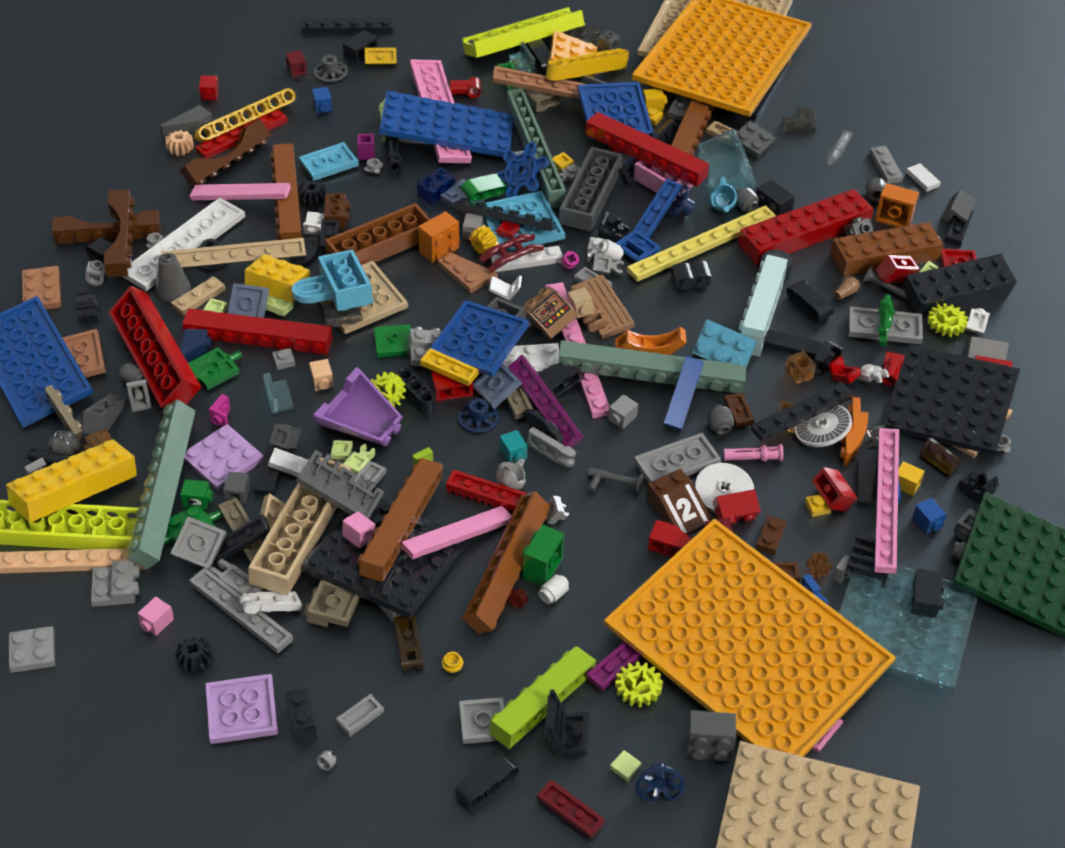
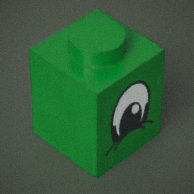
[180,479,213,510]

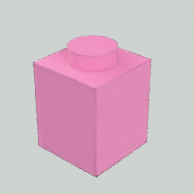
[342,511,375,548]
[138,597,174,636]

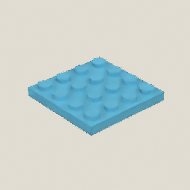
[484,191,565,252]

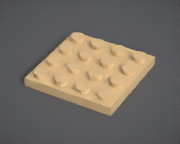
[320,260,408,334]

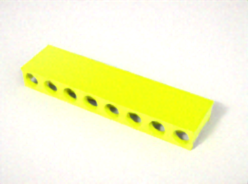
[462,7,585,58]
[0,500,139,549]

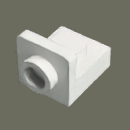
[966,308,990,335]

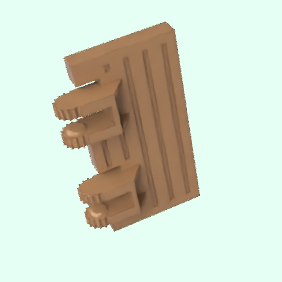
[567,274,634,340]

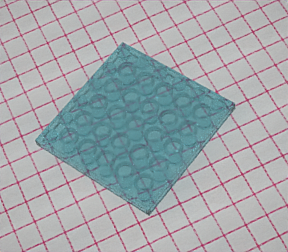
[839,553,978,692]

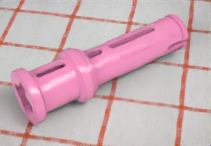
[724,444,783,462]

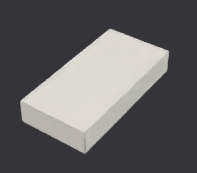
[906,164,941,192]
[268,448,309,477]

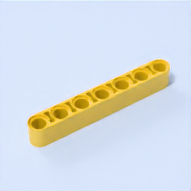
[546,49,629,81]
[194,88,296,143]

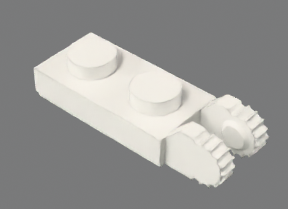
[239,591,302,614]

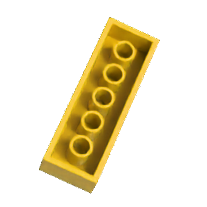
[6,439,137,523]

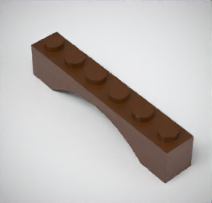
[179,119,271,187]
[104,190,135,277]
[52,210,161,244]

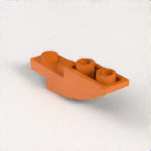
[840,397,868,466]

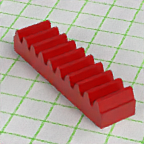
[446,470,527,512]

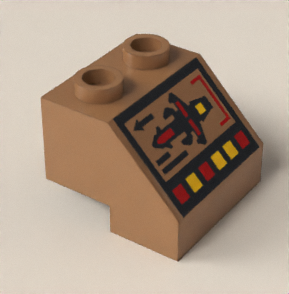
[522,286,578,338]

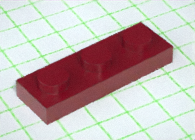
[537,780,605,840]

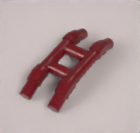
[479,234,544,273]

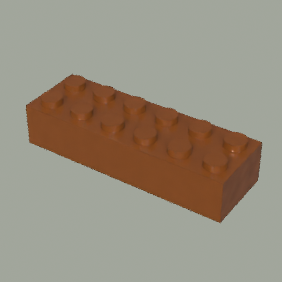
[325,203,431,265]
[830,222,944,277]

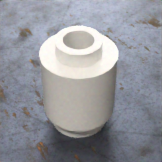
[597,239,623,261]
[538,574,569,605]

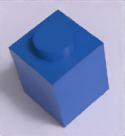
[312,87,332,113]
[912,498,947,534]

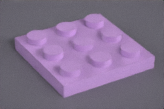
[184,424,264,492]
[206,674,278,744]

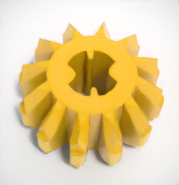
[470,225,499,255]

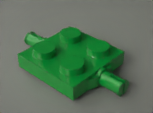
[188,347,242,390]
[163,504,223,545]

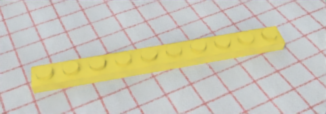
[627,206,776,282]

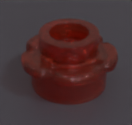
[509,589,529,608]

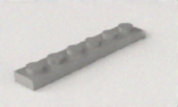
[189,568,293,653]

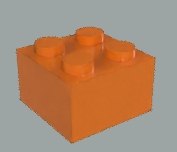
[875,183,919,227]
[418,211,459,263]

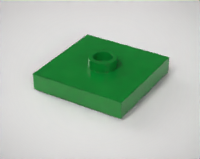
[374,324,411,358]

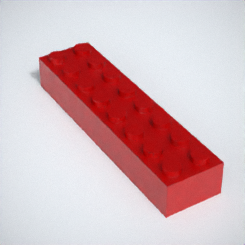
[738,189,874,265]
[109,286,201,409]

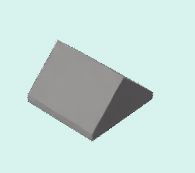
[967,337,1009,360]

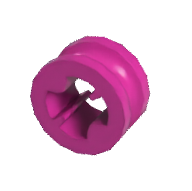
[561,251,579,269]

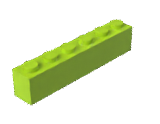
[489,646,596,749]

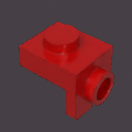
[828,356,861,384]

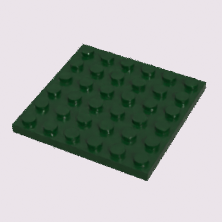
[952,492,1065,638]

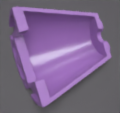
[312,367,402,447]

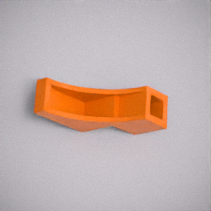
[615,327,687,355]

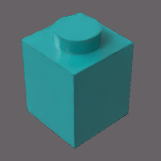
[500,430,528,463]

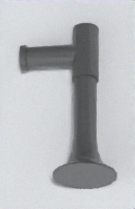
[863,267,908,301]
[587,467,644,493]

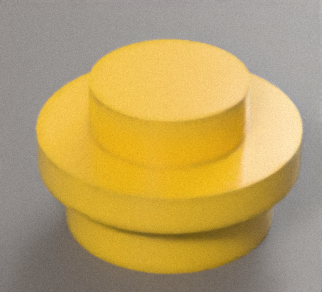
[442,652,463,673]

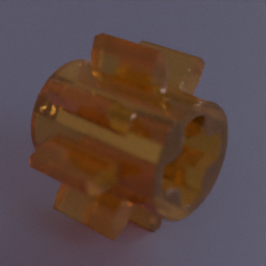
[806,551,833,577]

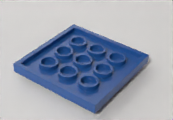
[577,82,654,140]
[430,300,529,377]

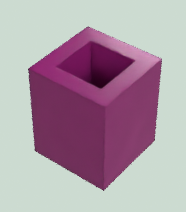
[357,133,375,160]

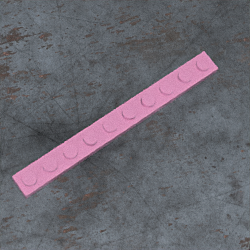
[546,282,610,418]
[875,428,899,574]

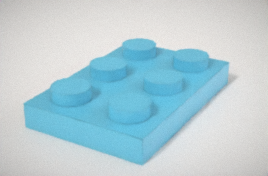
[299,142,359,180]
[692,319,758,367]

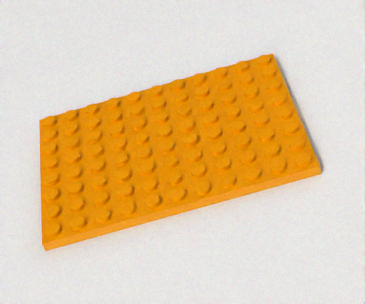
[632,0,812,117]
[604,519,896,757]

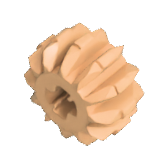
[165,130,194,157]

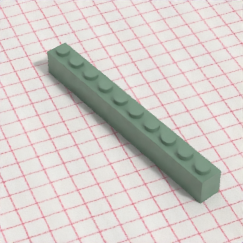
[507,88,566,208]
[558,340,746,393]
[127,399,195,569]

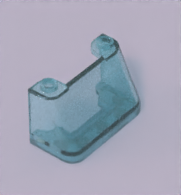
[697,128,757,193]

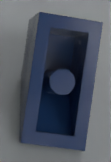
[180,329,212,363]

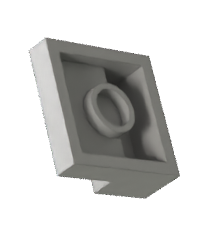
[407,327,442,366]
[91,560,140,607]

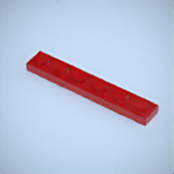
[195,109,288,159]

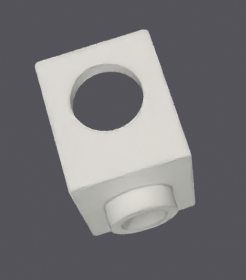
[303,211,324,236]
[489,275,522,301]

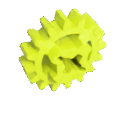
[927,303,968,337]
[371,372,406,408]
[615,661,663,707]

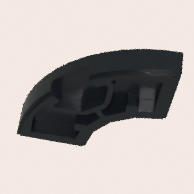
[289,236,319,268]
[522,409,564,442]

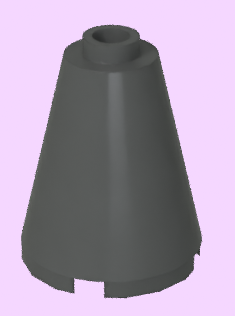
[155,253,191,303]

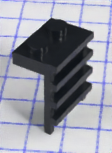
[844,534,889,588]
[544,689,590,757]

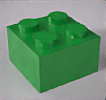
[522,524,564,586]

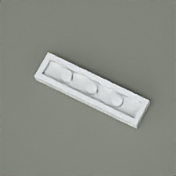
[491,246,563,272]

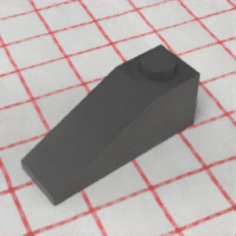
[160,105,213,140]
[82,394,128,437]

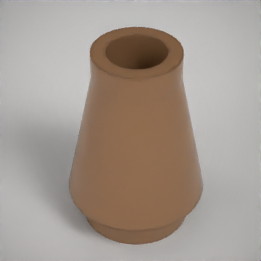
[833,277,860,301]

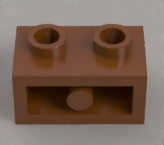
[324,193,350,229]

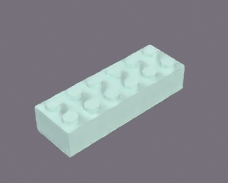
[738,255,788,357]

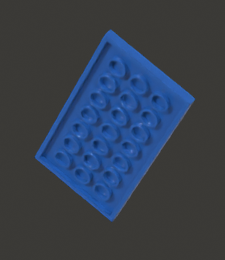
[379,91,513,157]
[0,296,94,428]

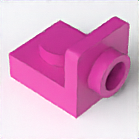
[209,394,230,427]

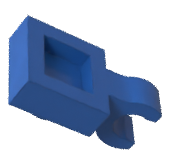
[801,574,828,605]

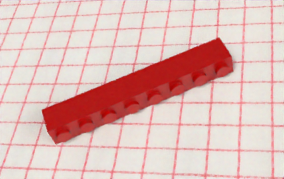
[585,112,709,187]
[182,308,333,355]

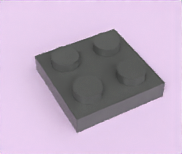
[731,121,776,158]

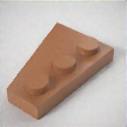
[438,253,498,294]

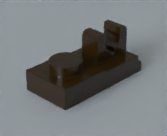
[919,438,961,476]

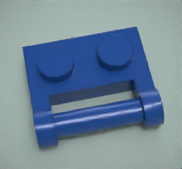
[616,230,661,263]

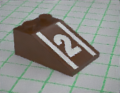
[646,468,712,535]

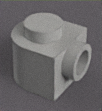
[85,260,105,285]

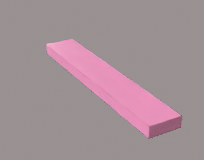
[190,183,291,200]
[401,506,512,559]

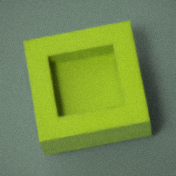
[412,447,433,466]

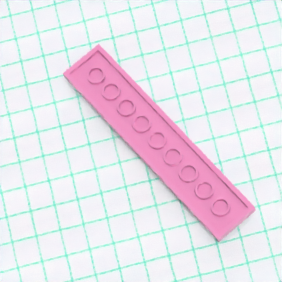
[409,60,472,164]

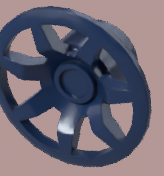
[666,185,695,219]
[458,398,499,433]
[635,763,685,801]

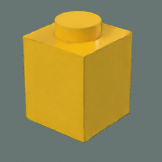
[643,89,667,111]
[898,461,925,496]

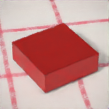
[496,220,520,239]

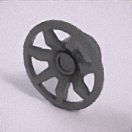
[314,55,348,82]

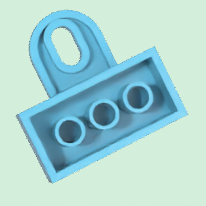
[292,249,373,311]

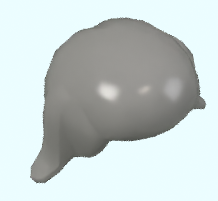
[496,459,526,490]

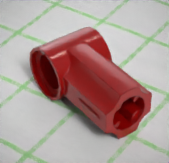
[450,77,481,98]
[882,351,905,386]

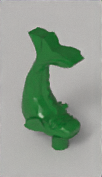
[877,295,896,346]

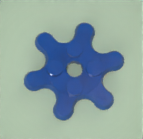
[496,142,549,198]

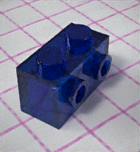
[417,167,455,205]

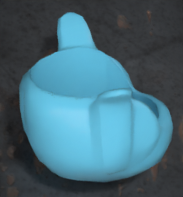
[710,177,737,213]

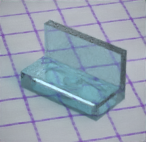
[509,42,535,74]
[263,373,294,414]

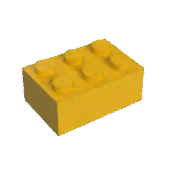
[245,254,310,303]

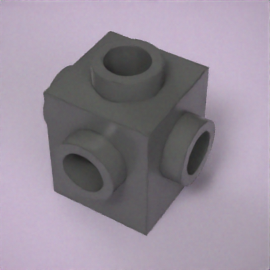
[843,216,873,236]

